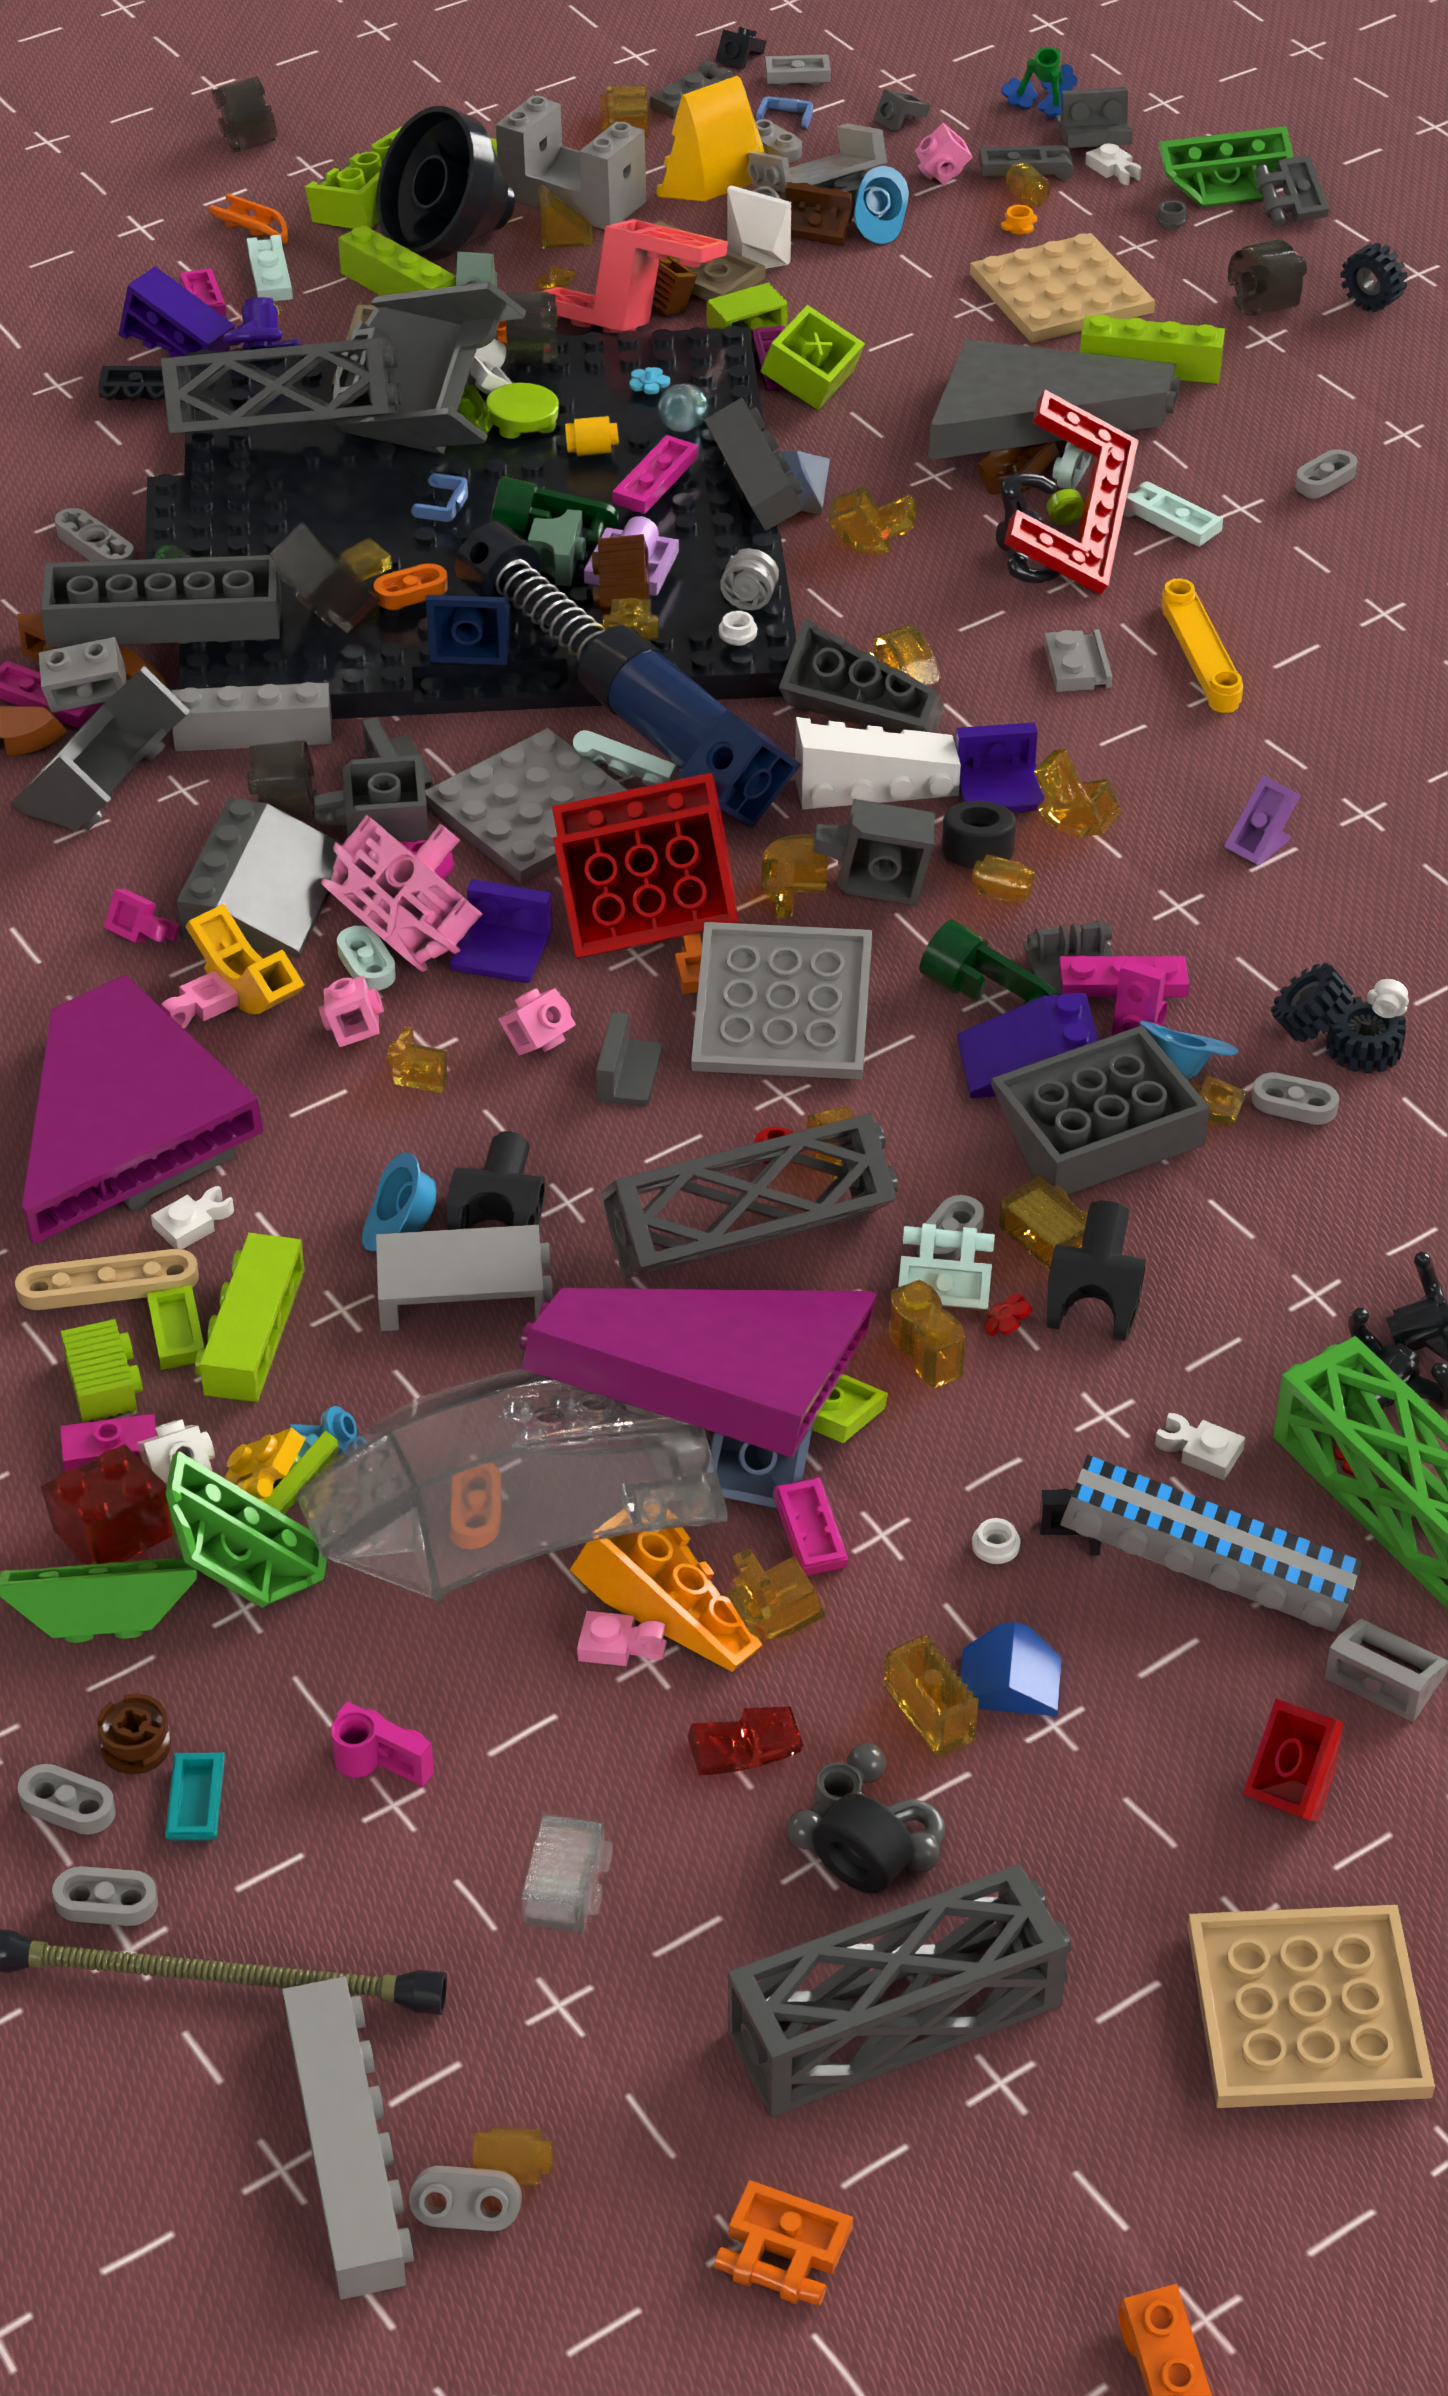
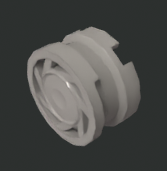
[720,548,779,610]

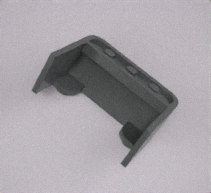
[11,666,190,831]

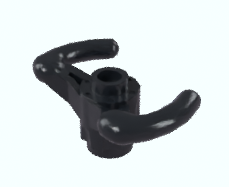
[995,472,1061,583]
[1385,1252,1448,1362]
[1348,1308,1448,1410]

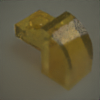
[828,486,917,555]
[868,625,942,686]
[1034,748,1123,837]
[761,834,828,918]
[726,1547,825,1639]

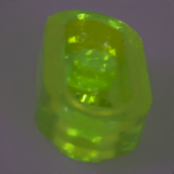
[457,384,494,434]

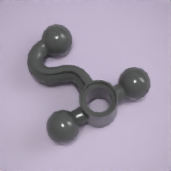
[786,1743,945,1873]

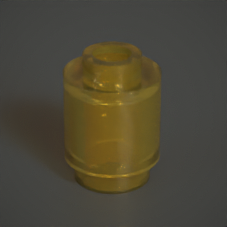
[1006,163,1050,208]
[971,854,1035,903]
[473,2127,553,2186]

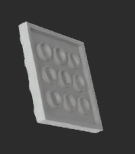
[425,728,627,884]
[691,922,872,1080]

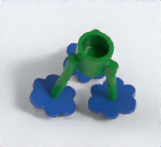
[1001,47,1078,118]

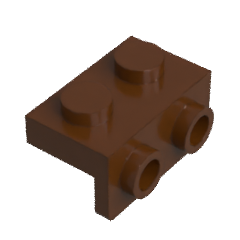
[785,182,854,246]
[976,442,1060,495]

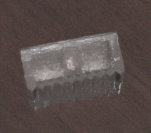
[522,1814,613,1934]

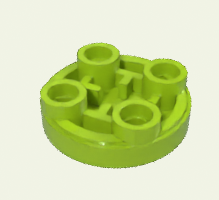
[486,383,559,438]

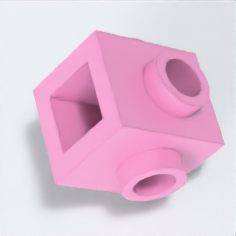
[915,123,973,185]
[319,976,384,1047]
[498,988,576,1056]

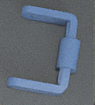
[756,96,813,129]
[411,473,468,522]

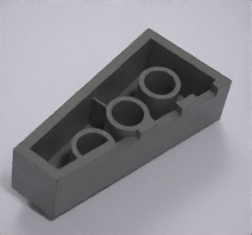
[779,618,945,734]

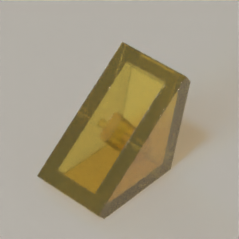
[538,185,594,249]

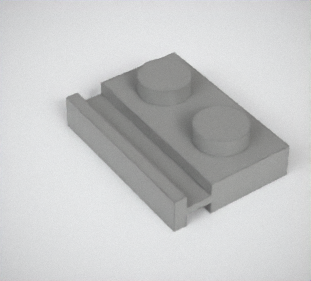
[1044,629,1112,692]

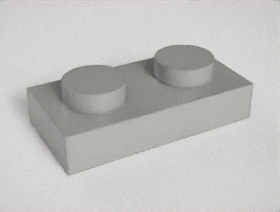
[765,54,831,86]

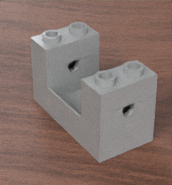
[496,95,647,230]

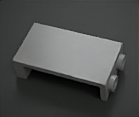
[748,123,887,192]
[376,1225,553,1331]

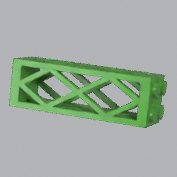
[1273,1336,1448,1610]

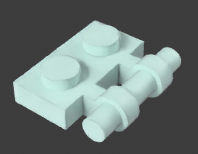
[897,1223,995,1311]

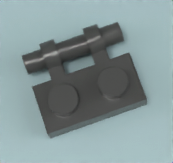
[1254,155,1330,227]

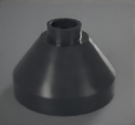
[376,106,515,261]

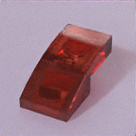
[687,1706,804,1776]

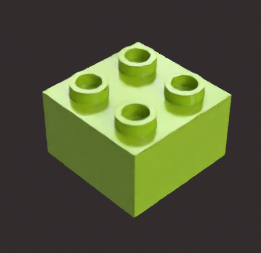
[760,305,865,410]

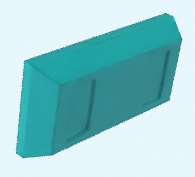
[165,1752,225,1841]

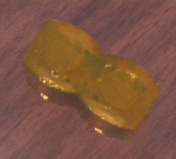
[600,85,648,138]
[889,1280,966,1388]

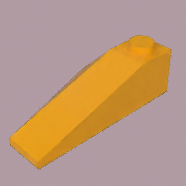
[569,1494,762,1672]

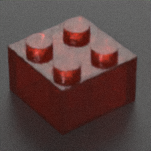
[40,1444,173,1565]

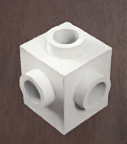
[137,1419,215,1489]

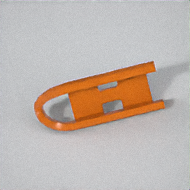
[208,194,288,244]

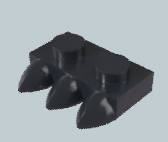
[98,366,165,402]

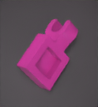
[104,888,180,943]

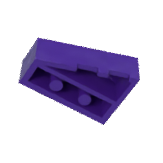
[118,266,235,357]

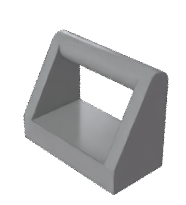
[1324,1618,1448,1722]

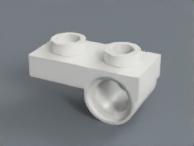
[469,339,512,395]

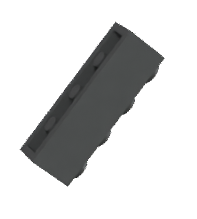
[704,398,804,531]

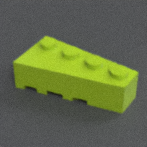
[305,127,402,229]

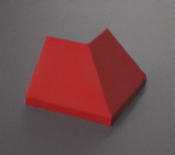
[1243,1698,1344,1822]

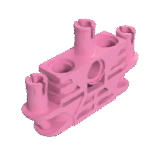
[321,814,483,972]

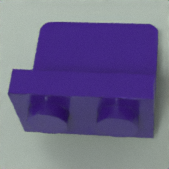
[955,722,1045,812]

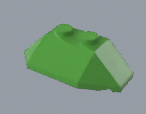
[1158,126,1294,208]
[166,1451,329,1608]
[0,1557,198,1643]

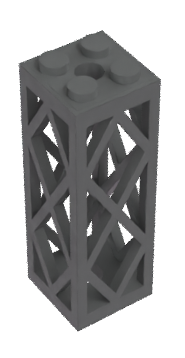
[161,338,403,433]
[599,1113,898,1280]
[728,1863,1071,2117]

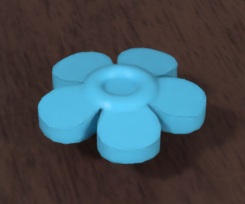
[629,367,670,394]

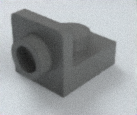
[874,89,931,132]

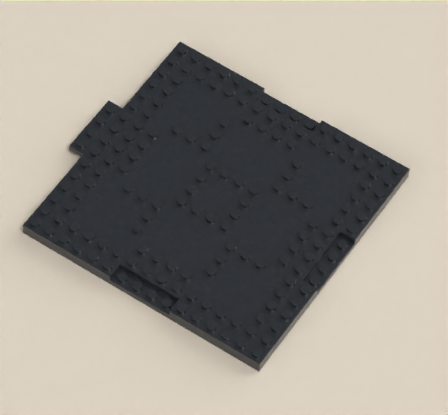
[144,326,796,719]

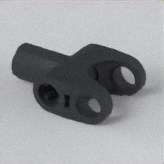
[447,1131,545,1230]
[1047,1200,1146,1341]

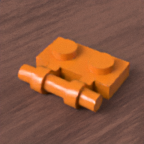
[714,2180,853,2307]

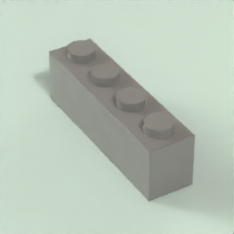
[171,682,332,751]

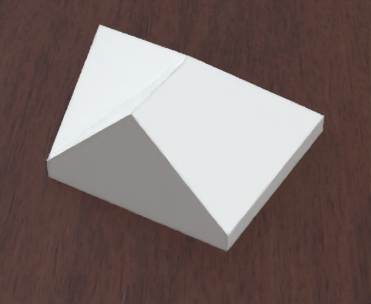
[727,185,791,269]

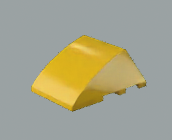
[656,76,766,201]

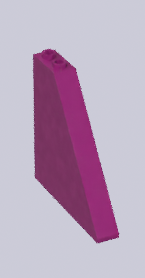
[22,974,263,1245]
[519,1288,877,1458]

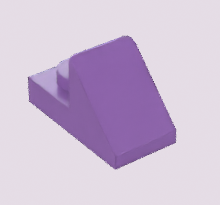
[1224,775,1301,865]

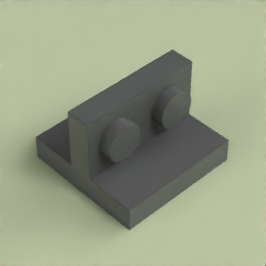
[1056,87,1132,148]

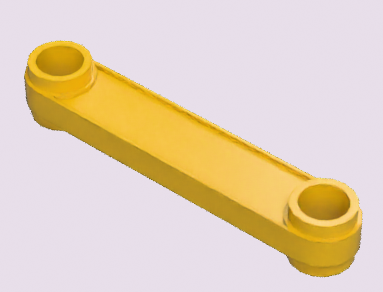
[1161,579,1243,713]

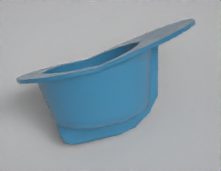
[854,166,909,245]
[1139,1020,1239,1080]
[362,1152,437,1252]

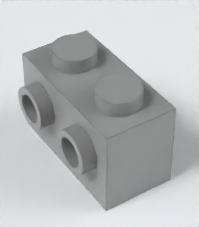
[39,637,127,713]

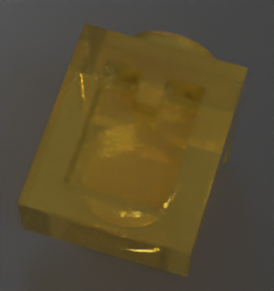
[387,1026,448,1093]

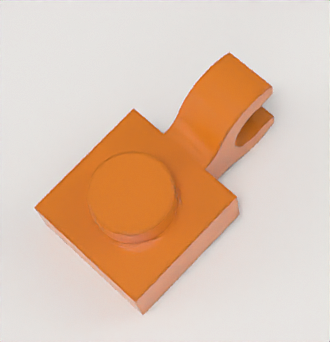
[675,933,702,995]

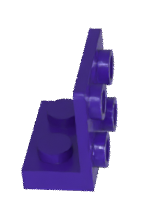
[450,879,553,983]

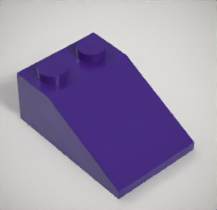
[957,993,1098,1098]

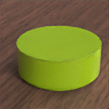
[1046,489,1085,525]

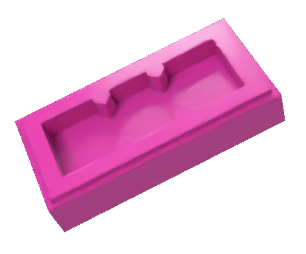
[178,268,226,316]
[60,1414,157,1472]
[773,1477,849,1577]

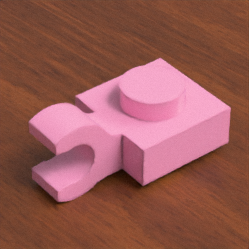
[161,971,239,1029]
[577,1611,667,1666]

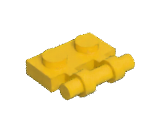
[224,1428,306,1502]

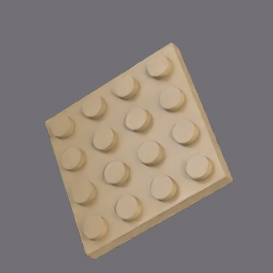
[970,233,1155,344]
[1187,1905,1435,2108]

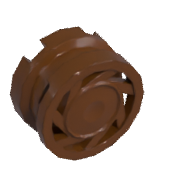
[97,1693,171,1775]

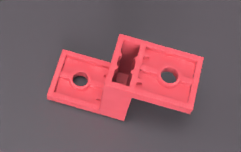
[528,219,728,334]

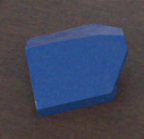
[958,1622,1062,1716]

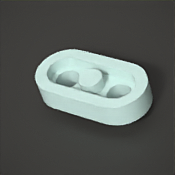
[1053,441,1092,489]
[337,926,396,991]

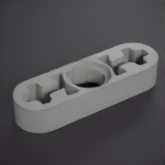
[55,508,135,561]

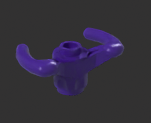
[224,297,302,350]

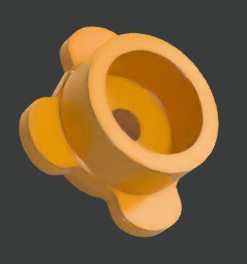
[1001,205,1038,235]

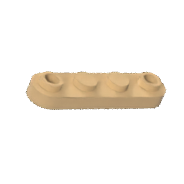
[15,1249,199,1310]

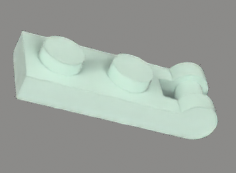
[247,235,293,301]
[1123,481,1223,547]
[573,730,683,786]

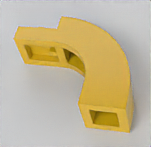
[185,904,305,1015]

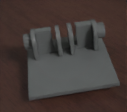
[1023,920,1113,995]

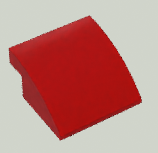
[552,773,739,959]

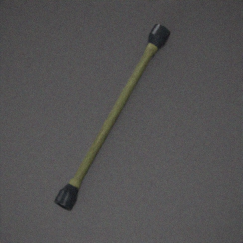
[0,1929,447,2015]

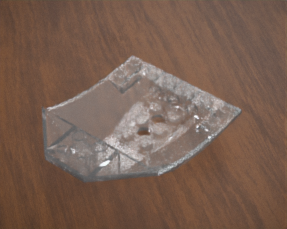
[297,1368,728,1602]

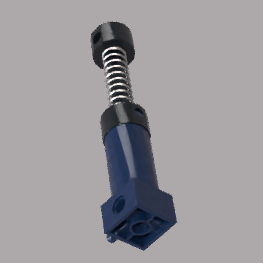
[455,521,801,828]

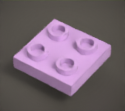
[584,516,679,596]

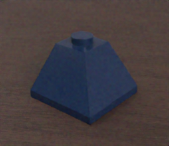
[426,595,512,665]

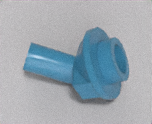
[289,1406,357,1452]

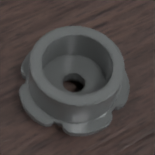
[1155,200,1189,230]

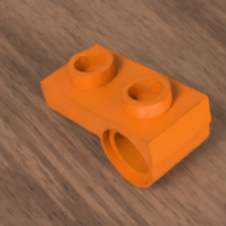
[1118,2284,1212,2396]

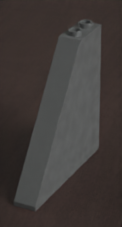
[928,339,1180,459]

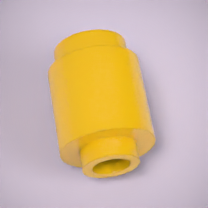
[565,416,619,456]

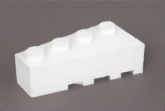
[795,717,961,810]

